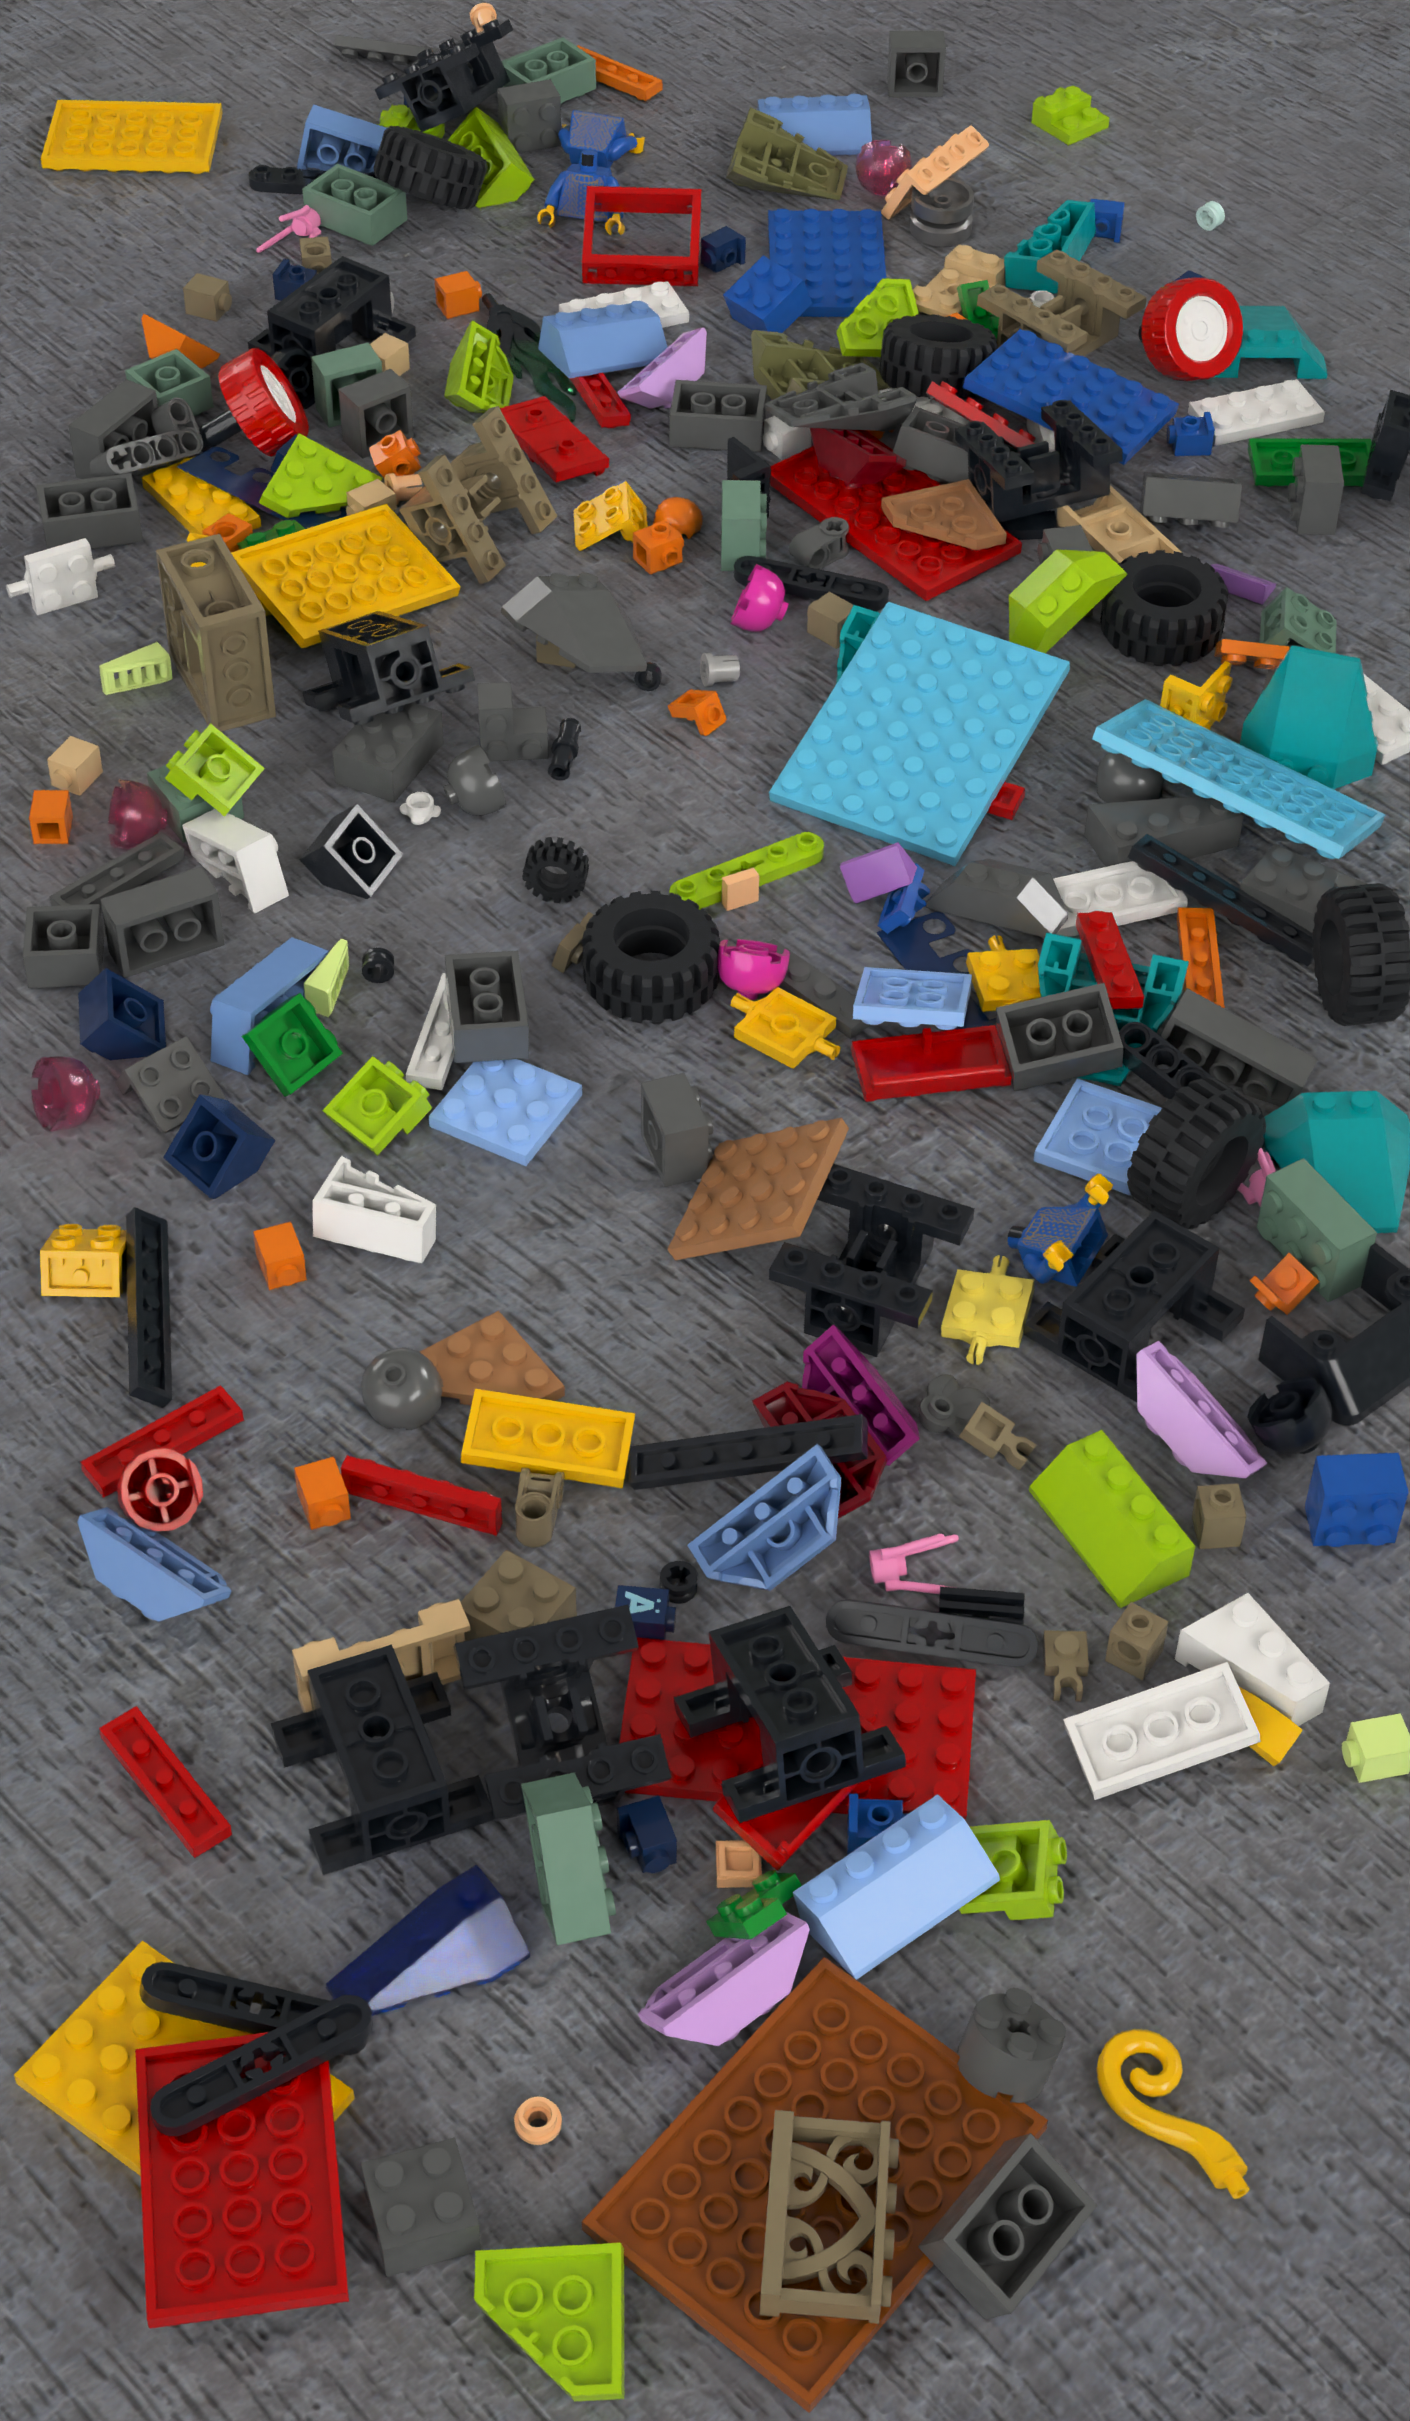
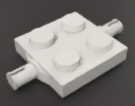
[6,538,115,615]

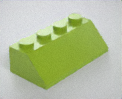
[447,107,535,208]
[1029,1430,1195,1608]

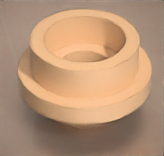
[514,2097,562,2145]

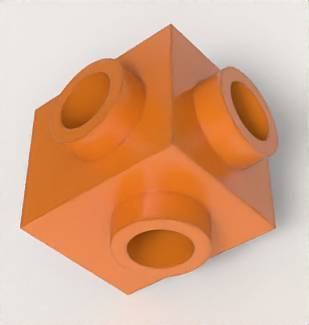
[369,429,421,479]
[633,520,684,575]

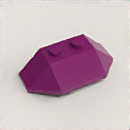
[802,1324,920,1466]

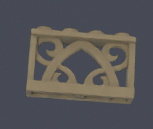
[760,2110,899,2324]

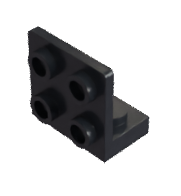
[727,437,771,518]

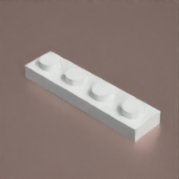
[406,973,454,1090]

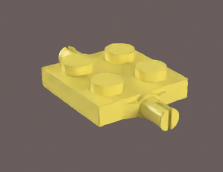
[941,1255,1034,1365]

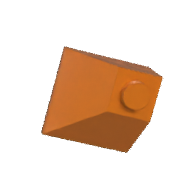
[141,314,220,369]

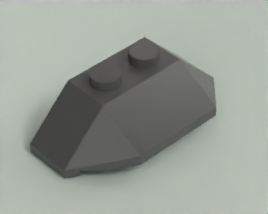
[926,859,1068,938]

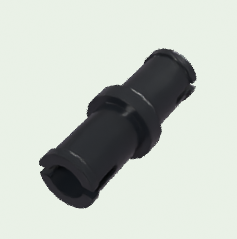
[548,718,581,781]

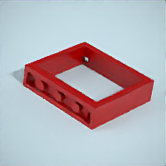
[582,186,702,286]

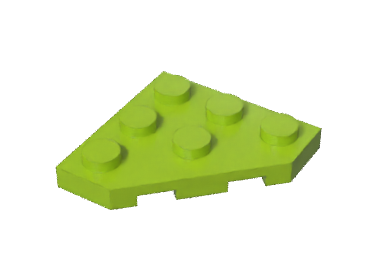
[836,278,919,357]
[259,433,382,518]
[474,2243,624,2401]

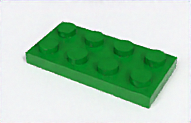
[1247,438,1372,487]

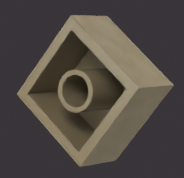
[461,1550,577,1641]

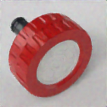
[1138,278,1243,381]
[199,348,309,457]

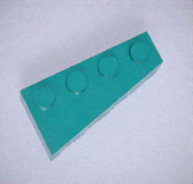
[1004,200,1096,294]

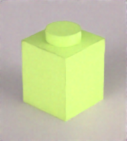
[1342,1713,1410,1783]

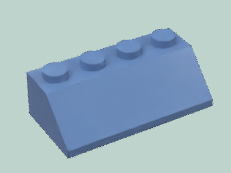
[757,94,872,156]
[538,301,668,378]

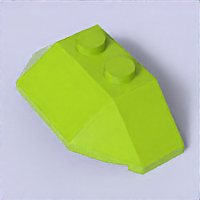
[444,320,514,413]
[1009,549,1127,653]

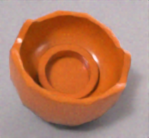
[653,497,703,539]

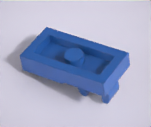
[877,863,930,934]

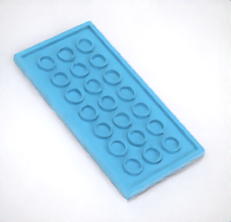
[1092,699,1385,859]

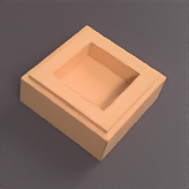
[722,868,759,911]
[716,1840,762,1888]

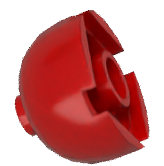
[117,1448,203,1532]

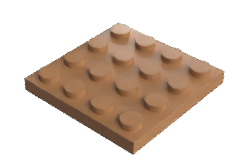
[667,1117,849,1260]

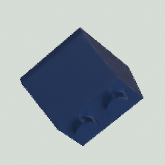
[78,968,166,1060]
[163,1094,276,1199]

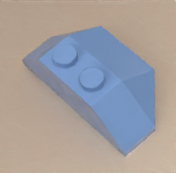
[687,1444,841,1591]
[77,1507,231,1622]

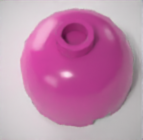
[730,564,789,632]
[717,939,790,1000]

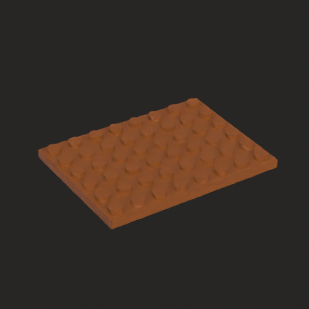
[581,1957,1048,2413]

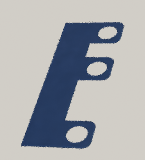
[177,447,347,529]
[876,912,998,1032]

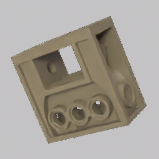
[156,534,276,732]

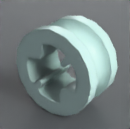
[1196,201,1225,231]

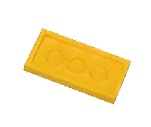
[142,456,261,535]
[461,1389,635,1488]

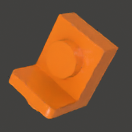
[668,689,727,736]
[1249,1253,1320,1315]

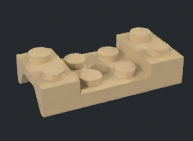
[913,244,1006,317]
[1056,485,1182,564]
[292,1599,470,1713]

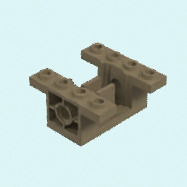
[977,250,1147,356]
[399,406,557,584]

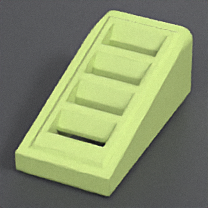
[99,642,173,695]
[303,939,349,1017]

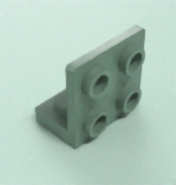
[1259,587,1337,653]

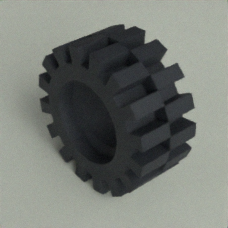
[522,837,590,903]

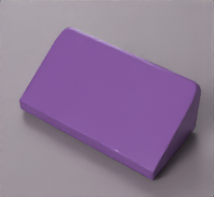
[1211,564,1276,604]
[840,842,917,903]

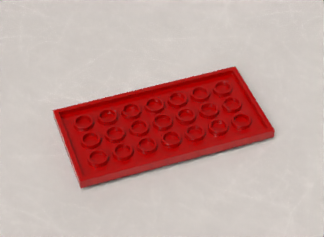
[770,429,1022,601]
[619,1637,976,1821]

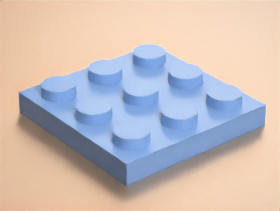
[853,967,972,1030]
[429,1059,582,1166]
[1034,1078,1162,1196]

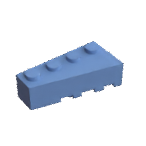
[297,104,387,173]
[210,937,329,1075]

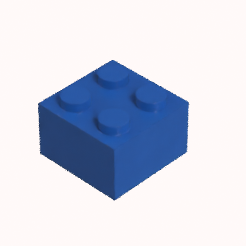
[723,255,812,333]
[1305,1453,1408,1547]

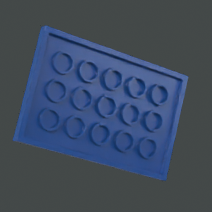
[768,209,886,317]
[963,329,1179,465]

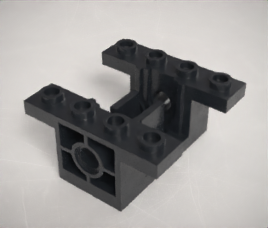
[374,19,514,132]
[248,256,416,357]
[1361,390,1410,502]
[955,400,1123,523]
[302,611,475,725]
[769,1164,975,1357]
[1024,1210,1245,1402]
[454,1604,671,1822]
[674,1606,906,1823]
[270,1645,494,1875]

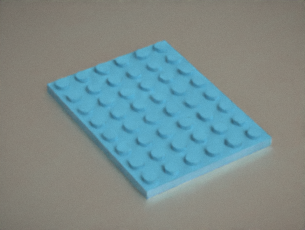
[769,602,1070,866]

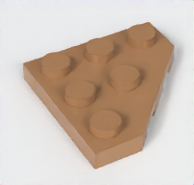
[881,479,1006,550]
[420,1310,565,1405]

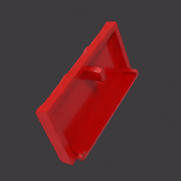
[500,396,610,483]
[851,1025,1012,1102]
[712,1712,876,1871]

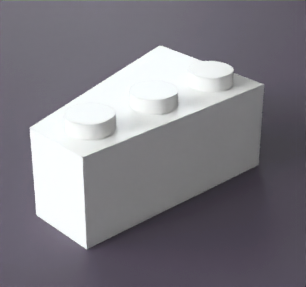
[182,809,289,914]
[312,1156,436,1263]
[1175,1593,1330,1726]

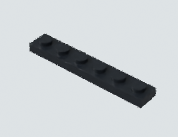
[1127,834,1314,966]
[126,1207,172,1408]
[628,1414,868,1490]

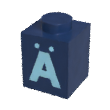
[615,1585,676,1640]

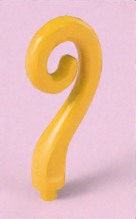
[1096,2029,1249,2199]

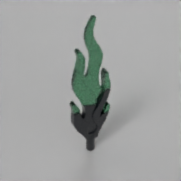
[482,293,577,423]

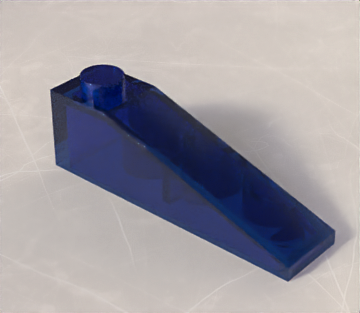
[326,1865,530,2016]

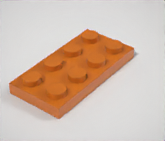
[1214,639,1290,670]

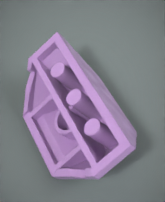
[618,327,707,409]
[1136,1341,1267,1478]
[638,1912,810,2046]

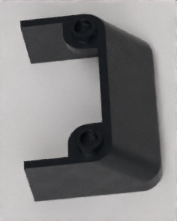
[1258,1243,1410,1426]

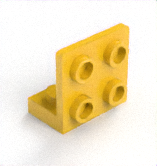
[573,481,648,551]
[1160,661,1233,730]
[40,1224,127,1297]

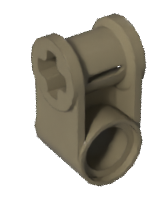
[515,1468,564,1547]

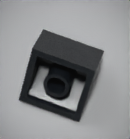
[299,804,403,899]

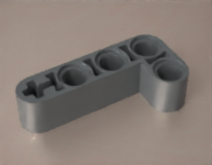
[90,398,203,478]

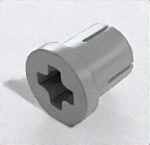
[700,653,740,686]

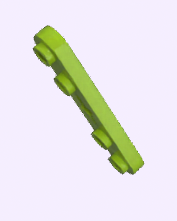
[669,832,824,910]

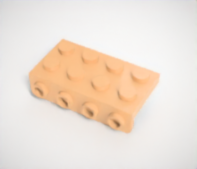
[881,125,989,220]

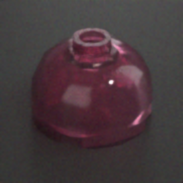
[855,140,912,196]
[108,779,168,850]
[31,1056,100,1132]

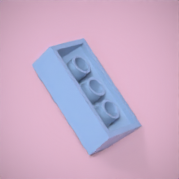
[793,1794,1000,1980]

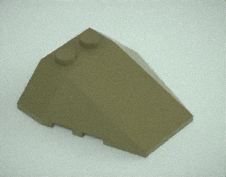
[726,107,848,200]
[751,330,891,400]

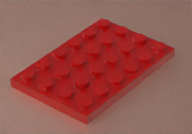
[135,2032,349,2329]

